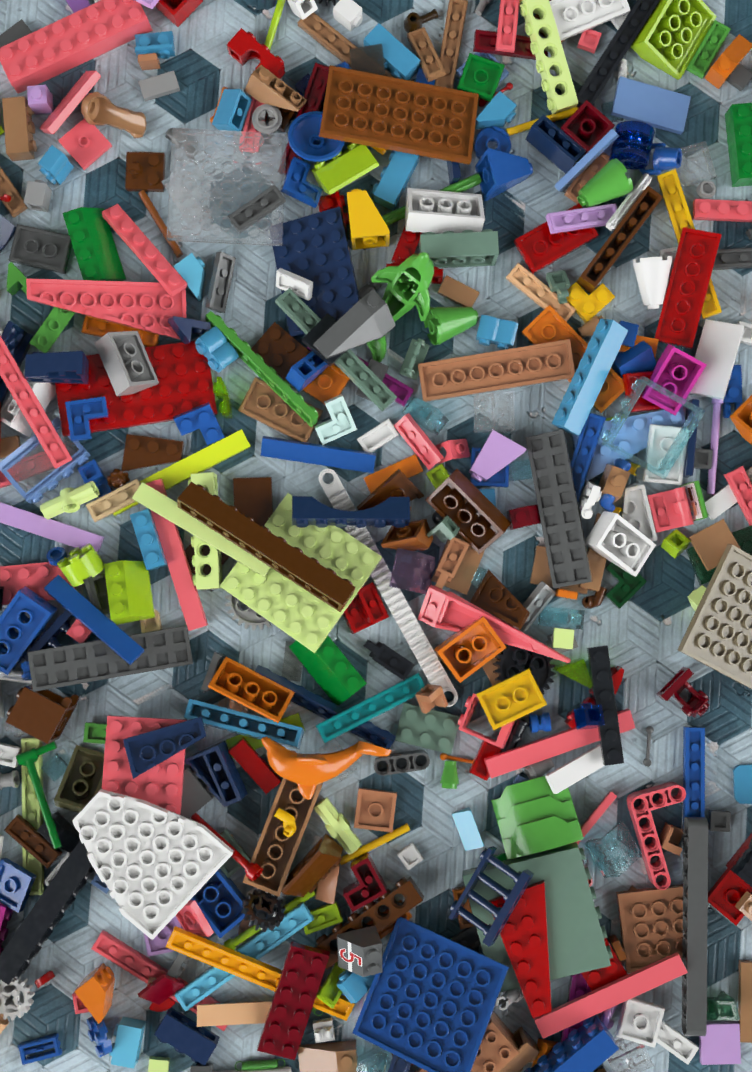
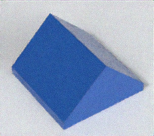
[612,341,656,379]

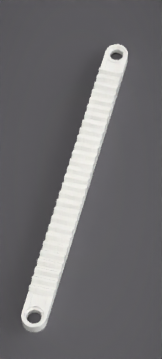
[319,469,458,707]

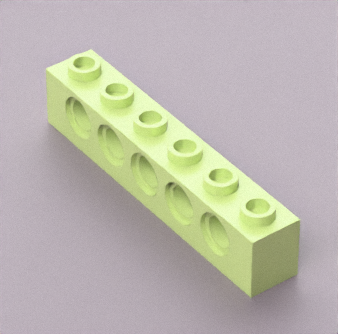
[519,0,579,114]
[188,472,223,590]

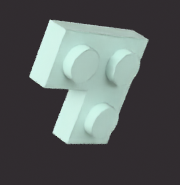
[314,394,357,445]

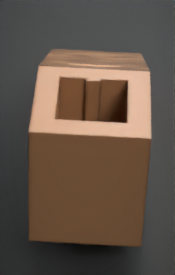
[244,65,307,112]

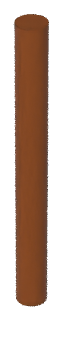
[138,190,183,258]

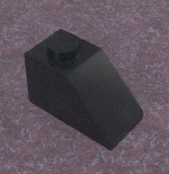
[37,811,80,853]

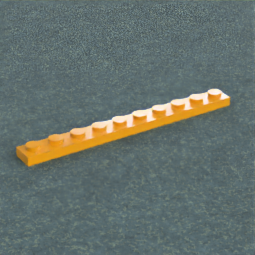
[166,926,355,1021]

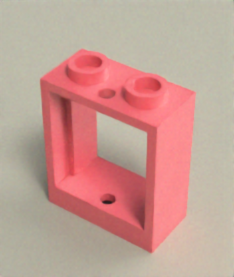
[457,693,515,749]

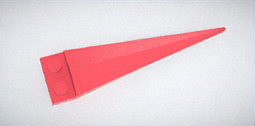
[417,585,571,663]

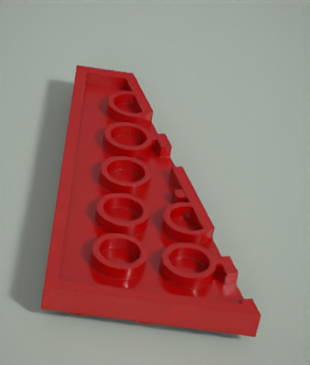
[488,880,552,1018]

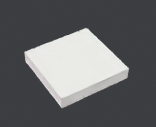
[615,998,665,1048]

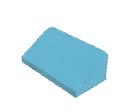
[452,807,484,851]

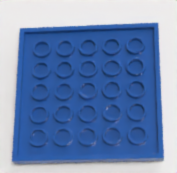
[353,917,509,1072]

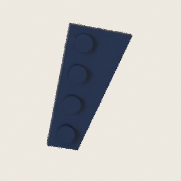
[123,716,207,779]

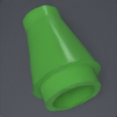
[440,761,459,789]

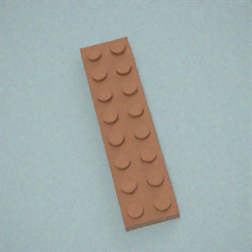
[418,339,575,402]

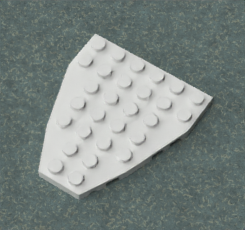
[72,789,234,940]

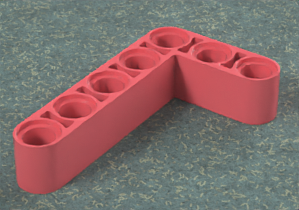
[626,782,686,890]

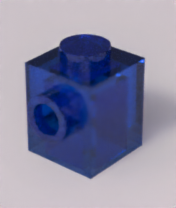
[574,703,605,730]

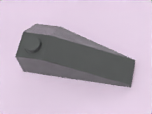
[313,289,396,359]

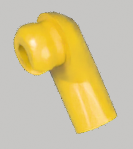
[274,808,296,837]

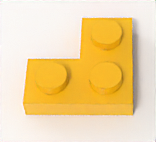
[566,282,615,323]

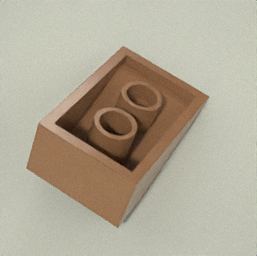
[298,1040,359,1072]

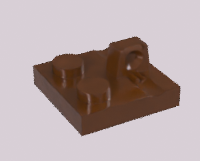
[125,152,165,192]

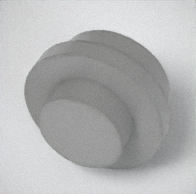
[697,180,716,199]

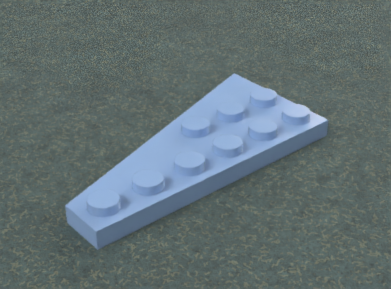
[571,406,686,481]

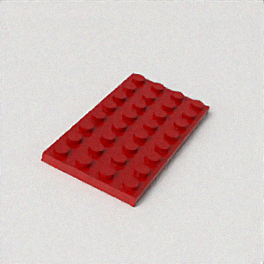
[55,340,218,437]

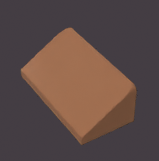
[315,863,340,904]

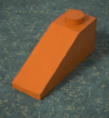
[705,34,752,89]

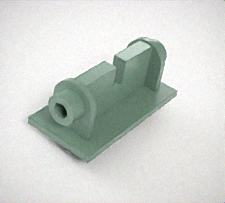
[399,338,430,380]

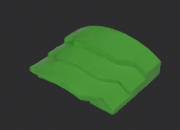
[491,776,584,859]

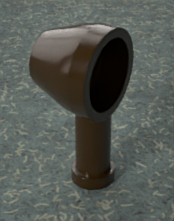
[404,9,438,33]

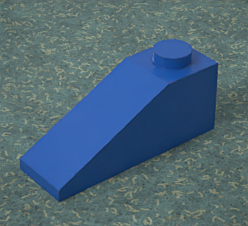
[285,351,329,392]

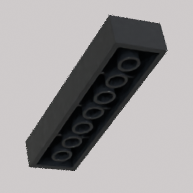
[0,840,95,985]

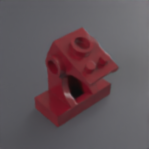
[657,667,710,718]

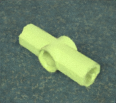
[40,481,100,519]
[314,797,362,855]

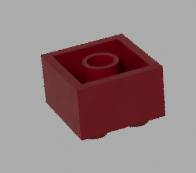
[561,100,615,154]

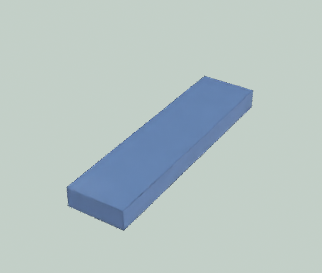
[554,129,619,192]

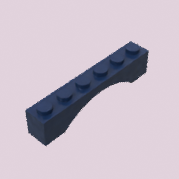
[292,496,410,528]

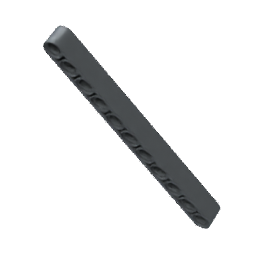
[682,817,708,1036]

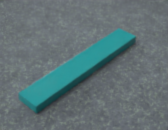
[315,673,425,744]

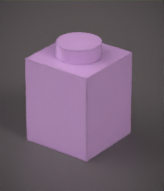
[27,85,54,115]

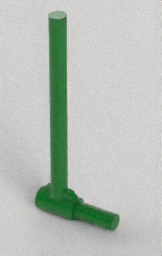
[16,741,62,849]

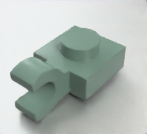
[546,270,570,304]

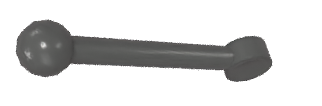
[643,726,654,767]

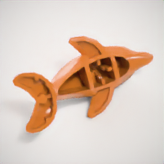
[261,736,391,800]

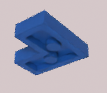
[281,157,323,208]
[65,396,109,442]
[174,402,225,445]

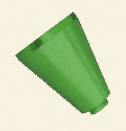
[577,158,633,208]
[424,307,479,345]

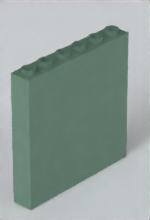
[462,842,613,992]

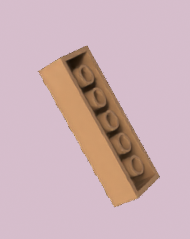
[243,778,323,897]

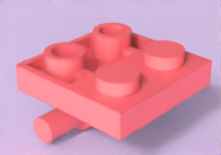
[647,487,694,533]

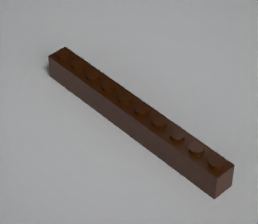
[177,482,355,612]

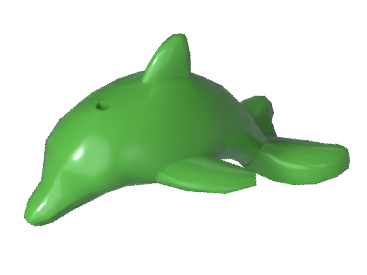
[366,252,434,362]

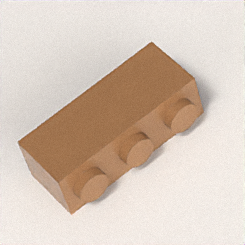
[2,96,37,161]

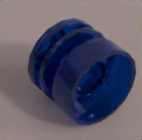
[609,121,655,169]

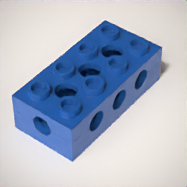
[0,586,58,675]

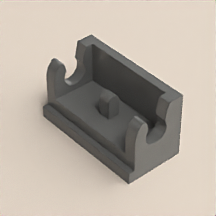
[84,574,110,614]

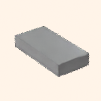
[138,71,181,101]

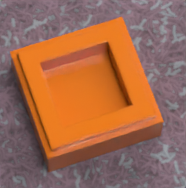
[555,589,578,600]

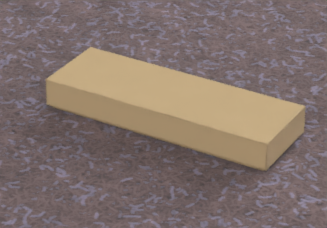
[86,479,141,522]

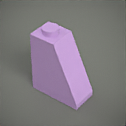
[469,430,526,482]

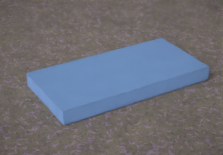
[611,76,691,135]

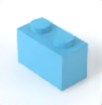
[109,1017,146,1069]

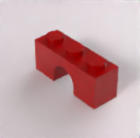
[227,28,285,79]

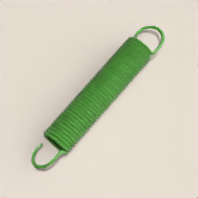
[235,1059,285,1071]

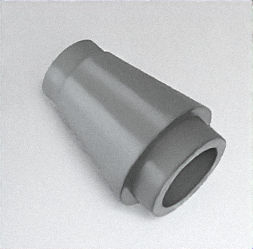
[524,758,554,780]

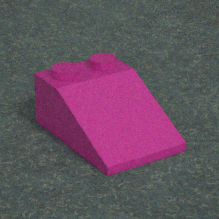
[642,344,707,416]

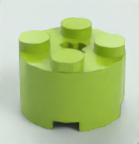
[57,543,104,587]

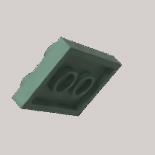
[395,702,460,755]

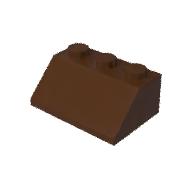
[281,833,343,897]

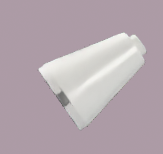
[633,256,672,309]

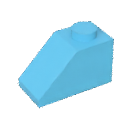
[174,253,206,301]

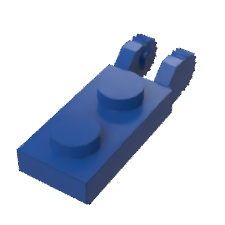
[723,365,742,418]

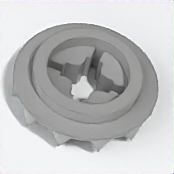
[252,104,282,136]

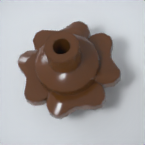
[107,469,130,488]

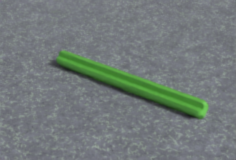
[381,173,482,226]

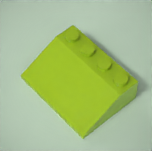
[630,0,717,80]

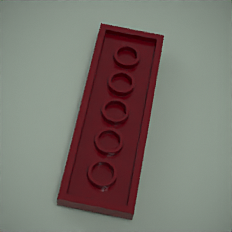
[257,941,330,1060]

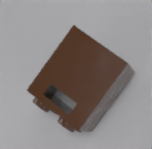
[6,685,79,744]

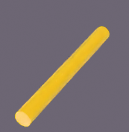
[506,107,579,136]
[340,823,410,866]

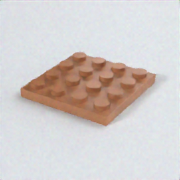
[616,884,683,973]

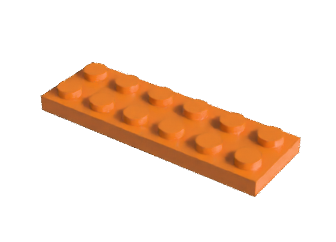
[521,305,625,414]

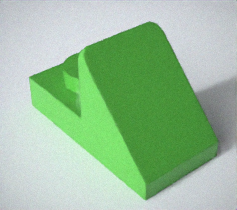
[7,262,28,296]

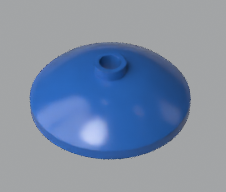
[288,111,345,162]

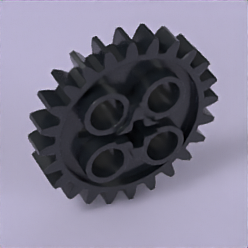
[493,644,556,695]

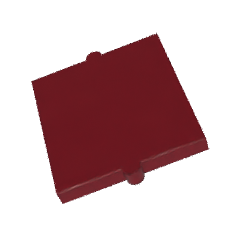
[138,974,185,1005]

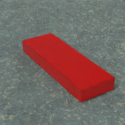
[228,737,281,794]

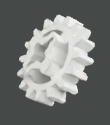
[0,976,35,1020]

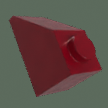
[506,504,541,530]

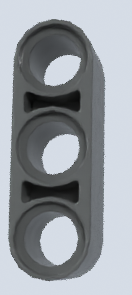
[374,750,430,776]

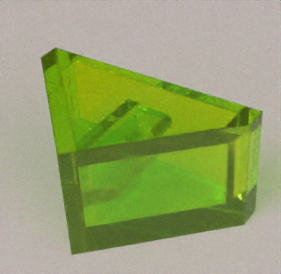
[553,658,592,689]

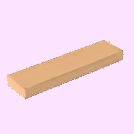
[506,263,576,322]
[197,1001,272,1027]

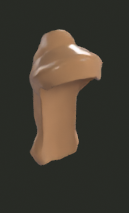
[81,92,146,138]

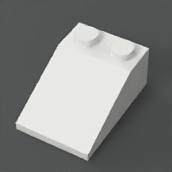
[585,511,656,577]

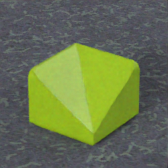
[661,529,691,558]

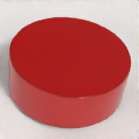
[34,970,55,988]

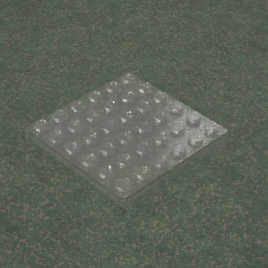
[167,128,287,246]

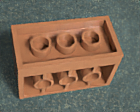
[471,1011,519,1072]

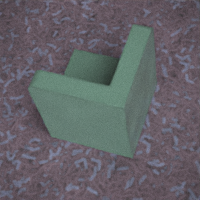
[426,515,460,543]

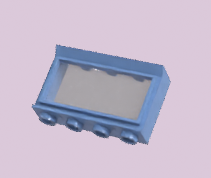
[0,417,91,504]

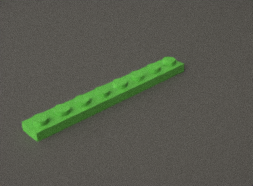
[205,311,319,428]

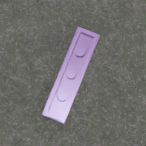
[546,203,618,234]

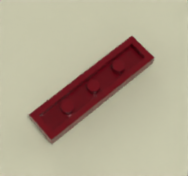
[473,29,548,60]

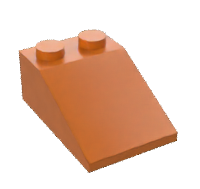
[434,616,507,683]

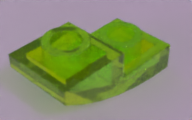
[213,377,232,419]

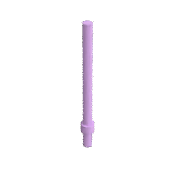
[707,398,724,495]

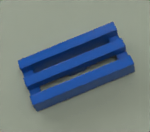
[18,1033,62,1065]

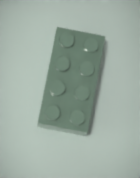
[419,229,499,268]

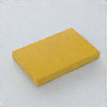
[476,669,547,730]

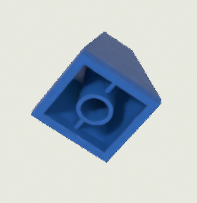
[475,148,533,201]

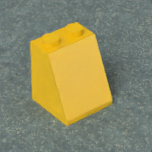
[347,189,390,250]

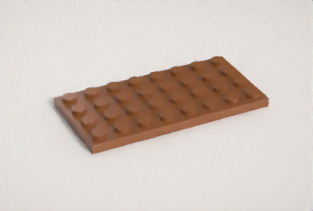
[319,65,479,165]

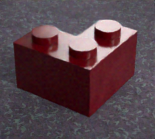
[343,852,387,912]

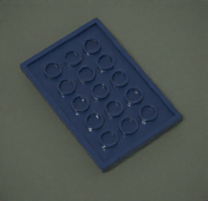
[269,207,360,338]

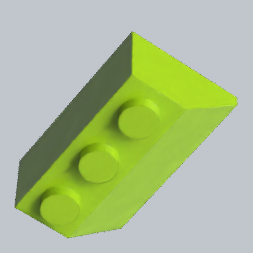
[311,143,379,195]
[104,560,155,625]

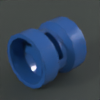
[529,712,551,733]

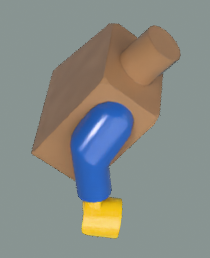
[598,458,640,515]

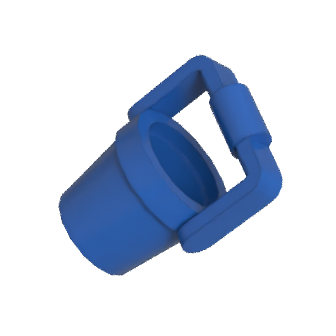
[639,143,682,175]

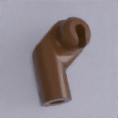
[582,586,607,609]

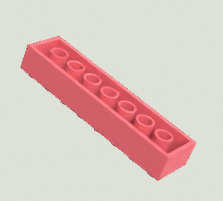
[0,0,153,94]

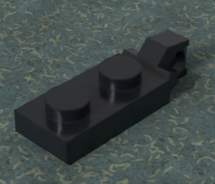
[363,639,415,681]

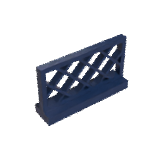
[0,321,33,404]

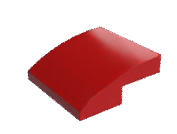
[343,582,389,634]

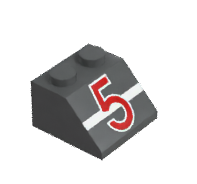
[337,926,382,977]

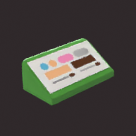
[680,480,708,521]

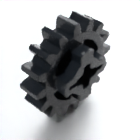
[241,889,286,932]

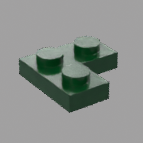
[605,562,647,609]

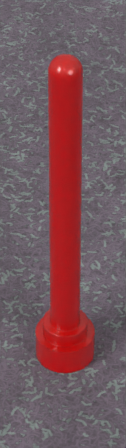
[191,813,263,881]

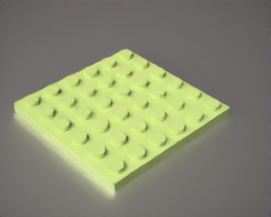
[220,493,382,653]

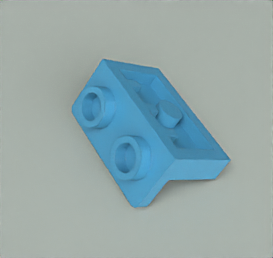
[134,31,175,59]

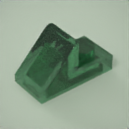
[707,991,740,1021]

